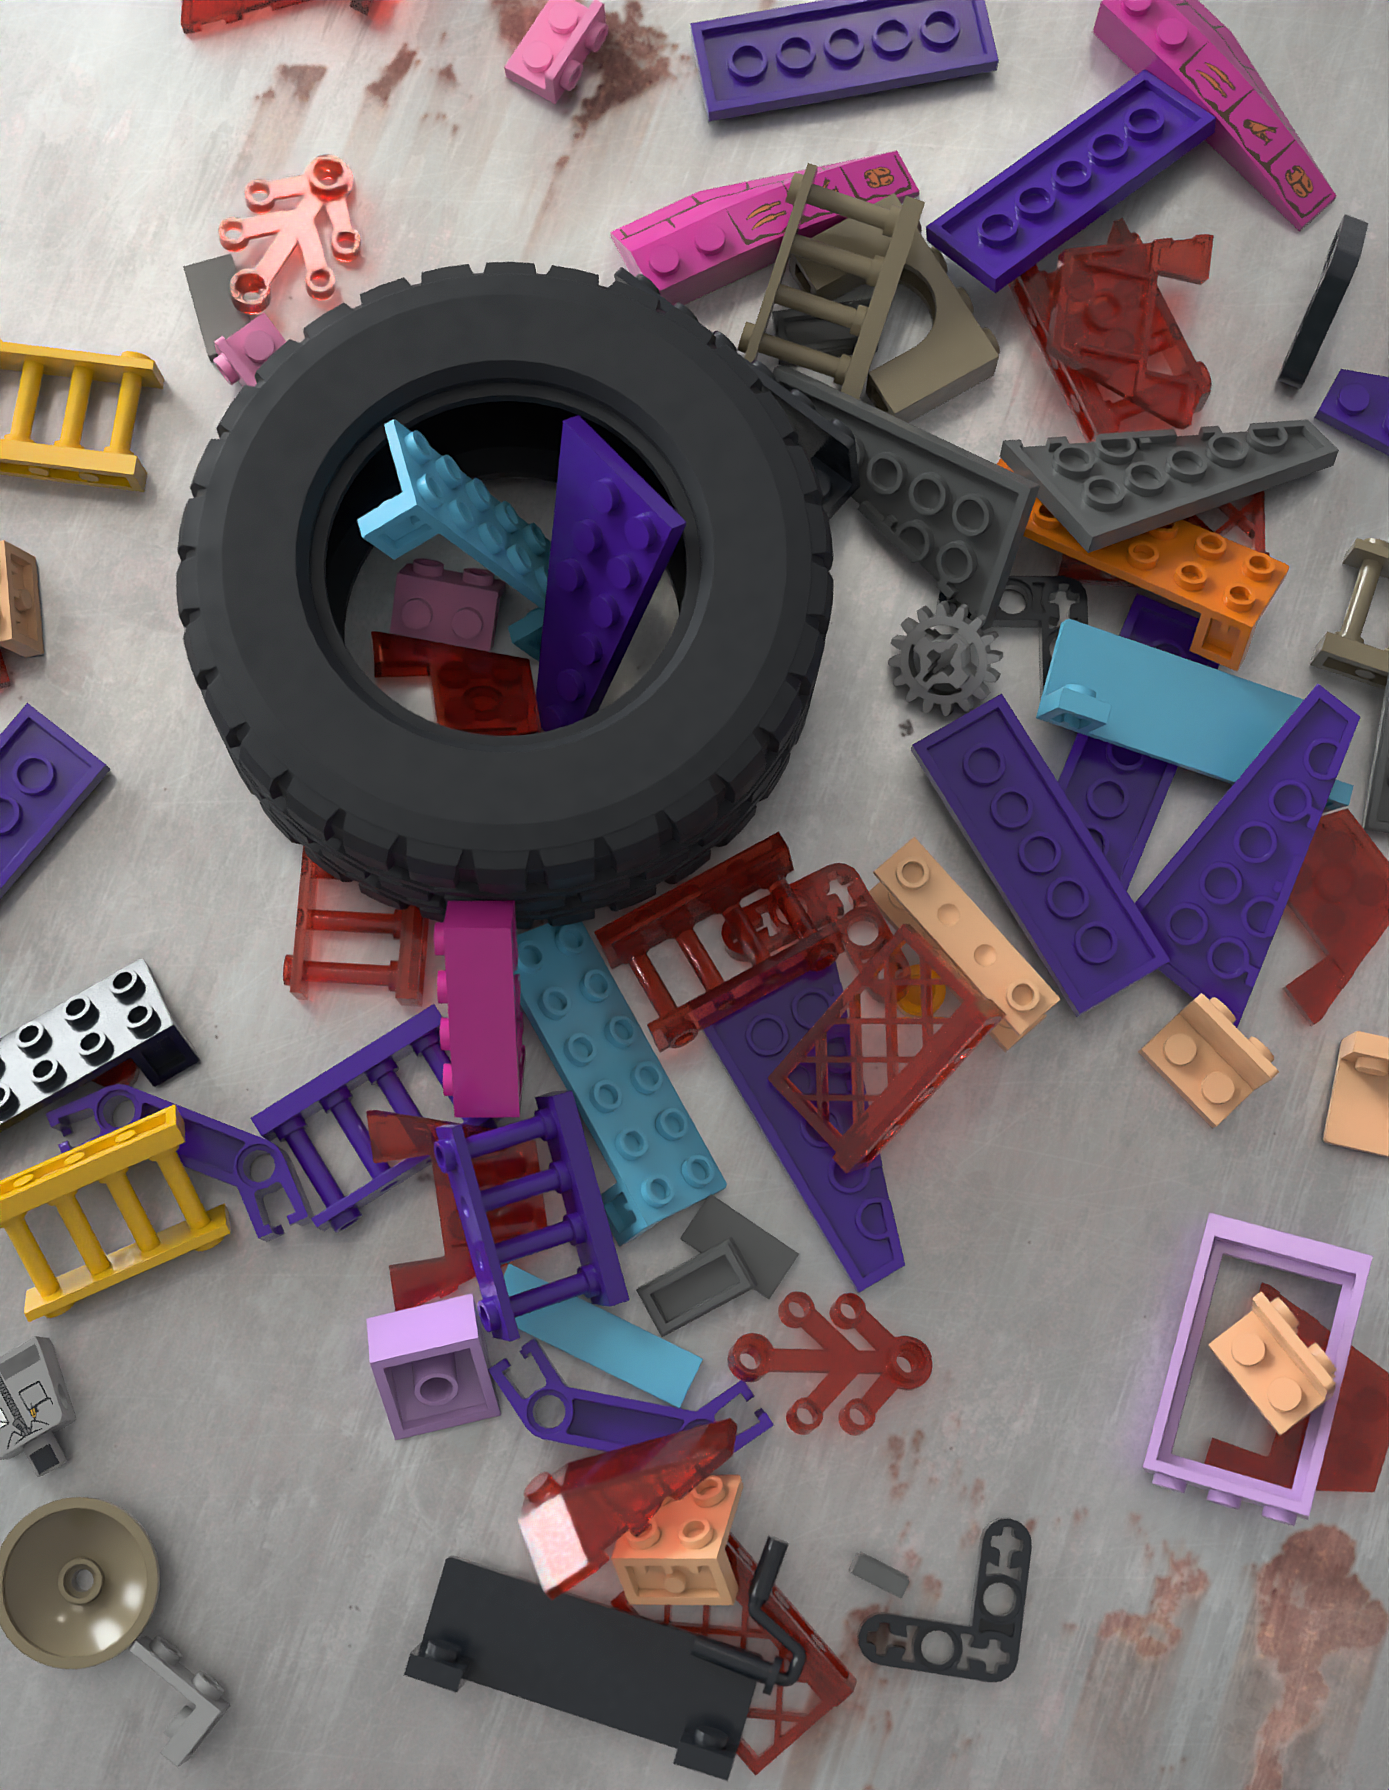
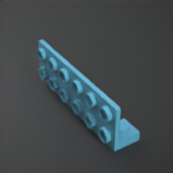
[358,419,551,662]
[1036,619,1354,813]
[514,922,727,1247]

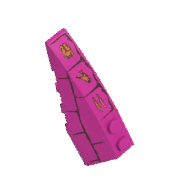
[1092,0,1337,231]
[610,151,920,305]

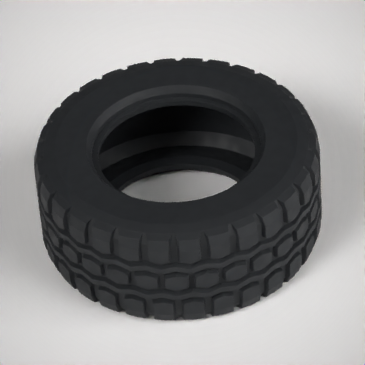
[176,262,834,929]

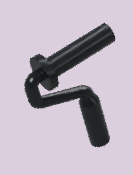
[690,1535,807,1696]

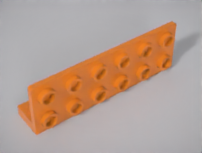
[997,459,1289,671]

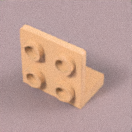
[0,540,44,658]
[1138,994,1279,1128]
[1323,1031,1389,1158]
[1208,1292,1337,1437]
[611,1475,744,1605]

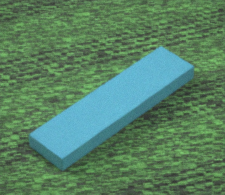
[503,1263,703,1408]

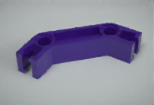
[46,1084,314,1242]
[488,1338,774,1469]

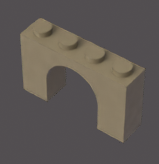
[789,193,1000,423]

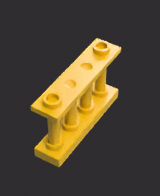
[0,339,165,492]
[0,1104,231,1322]

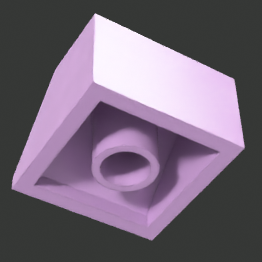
[366,1293,501,1440]

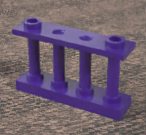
[251,1004,505,1233]
[434,1090,630,1342]

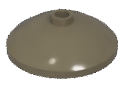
[0,1497,160,1669]

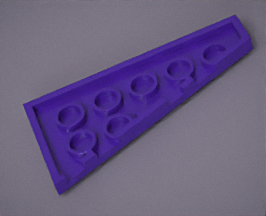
[1135,684,1360,1028]

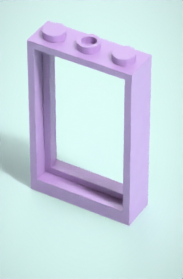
[1143,1212,1373,1526]

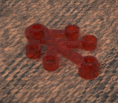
[218,154,361,314]
[727,1291,933,1436]

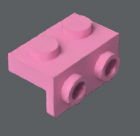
[390,559,506,651]

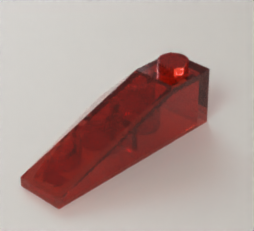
[518,1418,738,1600]

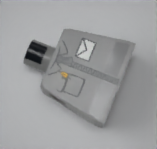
[0,1336,76,1477]

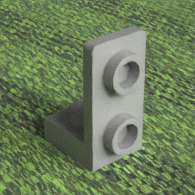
[129,1636,231,1767]

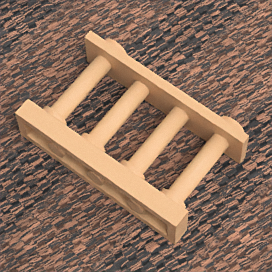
[866,837,1061,1053]

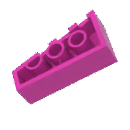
[434,901,526,1118]

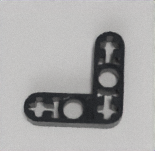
[1277,214,1369,389]
[937,576,1088,725]
[857,1517,1032,1682]

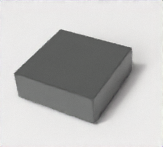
[849,1551,910,1599]

